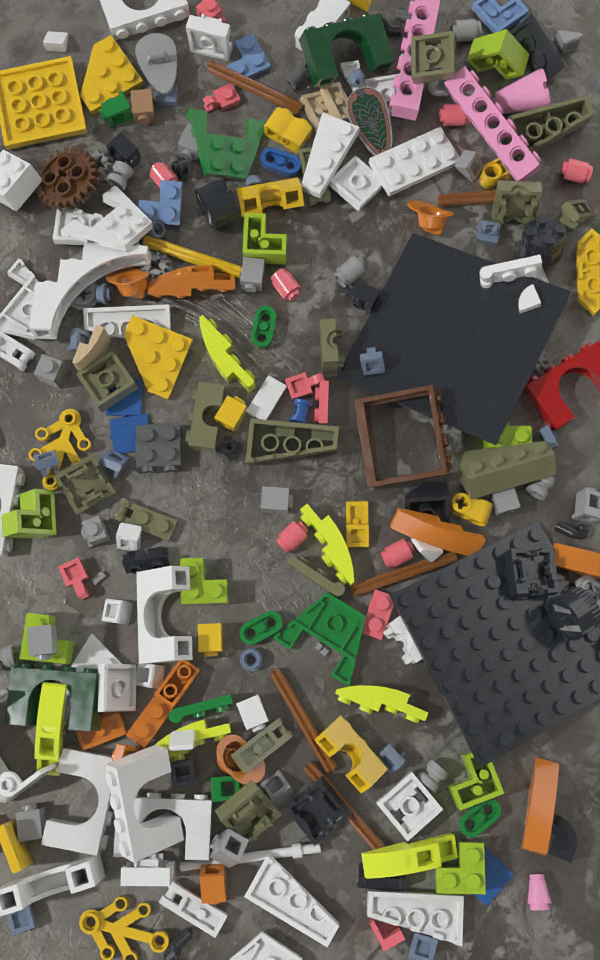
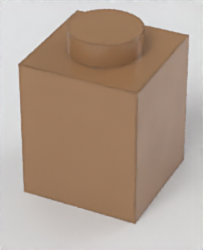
[131,89,156,125]

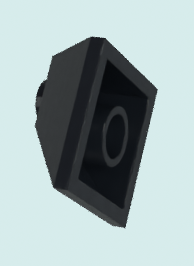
[405,481,450,523]

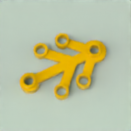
[29,409,92,492]
[79,895,170,960]

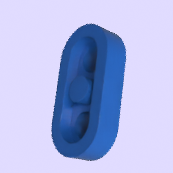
[261,147,301,177]

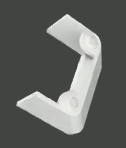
[0,689,58,803]

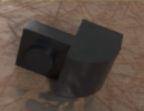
[547,815,577,863]

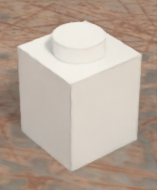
[237,695,269,732]

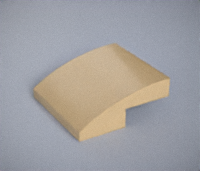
[300,82,349,133]
[72,325,112,372]

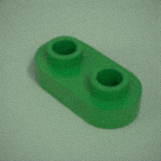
[251,306,277,349]
[240,611,283,645]
[458,798,501,838]

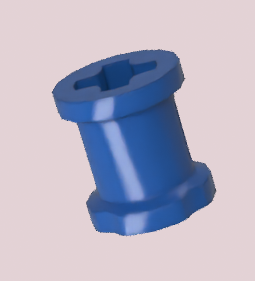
[290,399,313,424]

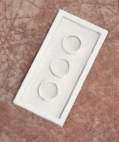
[368,127,459,196]

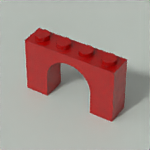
[523,341,600,432]

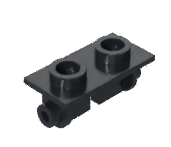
[122,546,170,574]
[357,862,407,891]

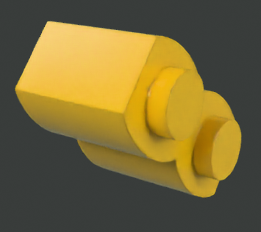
[264,107,312,154]

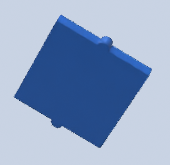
[105,379,143,418]
[110,414,149,454]
[471,846,514,906]

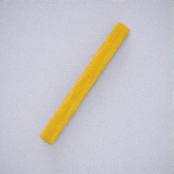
[143,235,242,279]

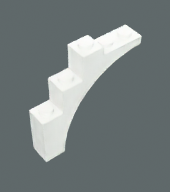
[29,240,151,339]

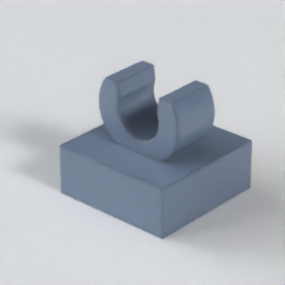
[156,84,179,107]
[475,220,501,246]
[67,328,92,353]
[360,347,385,375]
[33,449,59,477]
[99,449,130,478]
[377,742,406,774]

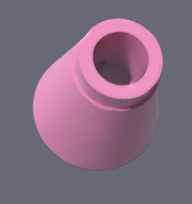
[528,874,552,910]

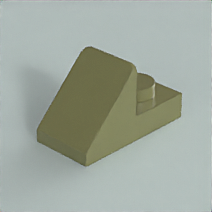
[558,199,596,232]

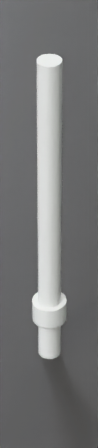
[179,843,321,872]

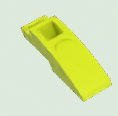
[199,315,256,393]
[300,504,354,586]
[34,682,67,776]
[335,685,428,724]
[155,719,232,762]
[361,833,458,879]

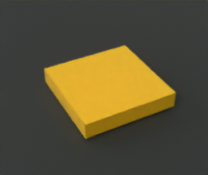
[0,819,34,874]

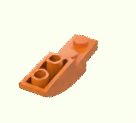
[148,265,235,298]
[126,660,200,749]

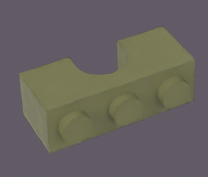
[186,382,226,453]

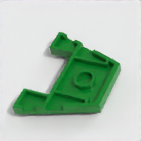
[186,108,266,181]
[273,592,366,687]

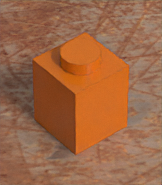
[200,863,227,905]

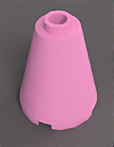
[492,69,551,114]

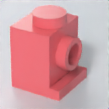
[196,0,227,23]

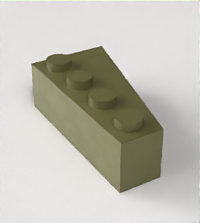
[506,95,594,162]
[246,418,339,465]
[453,441,556,500]

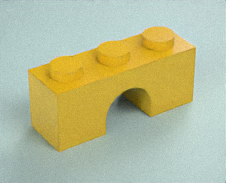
[236,177,304,217]
[314,715,388,793]

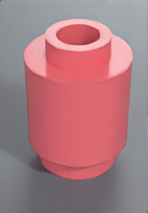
[439,104,470,126]
[560,158,593,184]
[150,162,179,188]
[271,268,301,301]
[276,521,309,553]
[380,538,415,569]

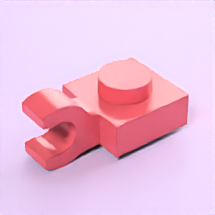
[203,83,241,113]
[285,372,325,401]
[58,557,90,600]

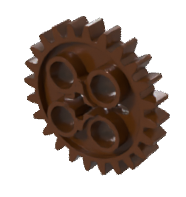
[35,146,100,212]

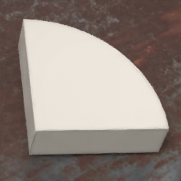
[519,285,541,314]

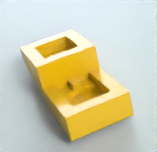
[346,501,369,547]

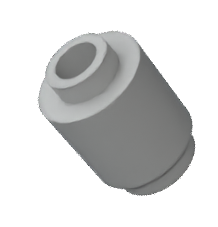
[450,19,481,42]
[334,256,366,288]

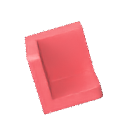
[369,918,405,951]

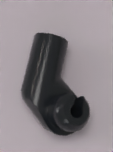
[380,13,402,36]
[554,521,589,540]
[163,928,192,960]

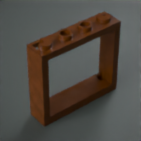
[354,385,453,488]

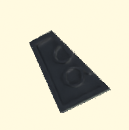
[510,13,568,79]

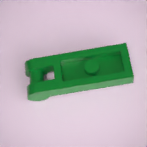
[169,694,234,723]

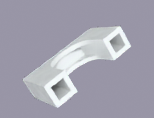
[100,0,190,40]
[0,464,25,557]
[136,566,193,664]
[105,745,184,863]
[41,747,113,856]
[113,792,213,860]
[0,854,106,917]

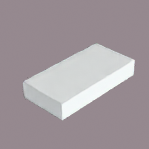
[246,375,287,420]

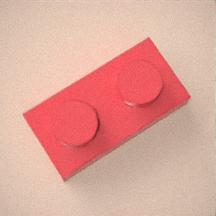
[314,380,329,425]
[362,590,394,640]

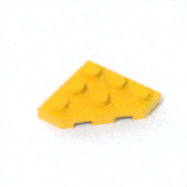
[80,35,144,116]
[576,228,600,316]
[124,315,193,400]

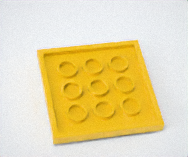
[0,56,88,150]

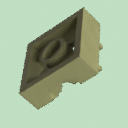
[411,31,456,84]
[491,180,542,224]
[319,319,345,375]
[76,350,138,412]
[53,453,116,515]
[215,780,282,844]

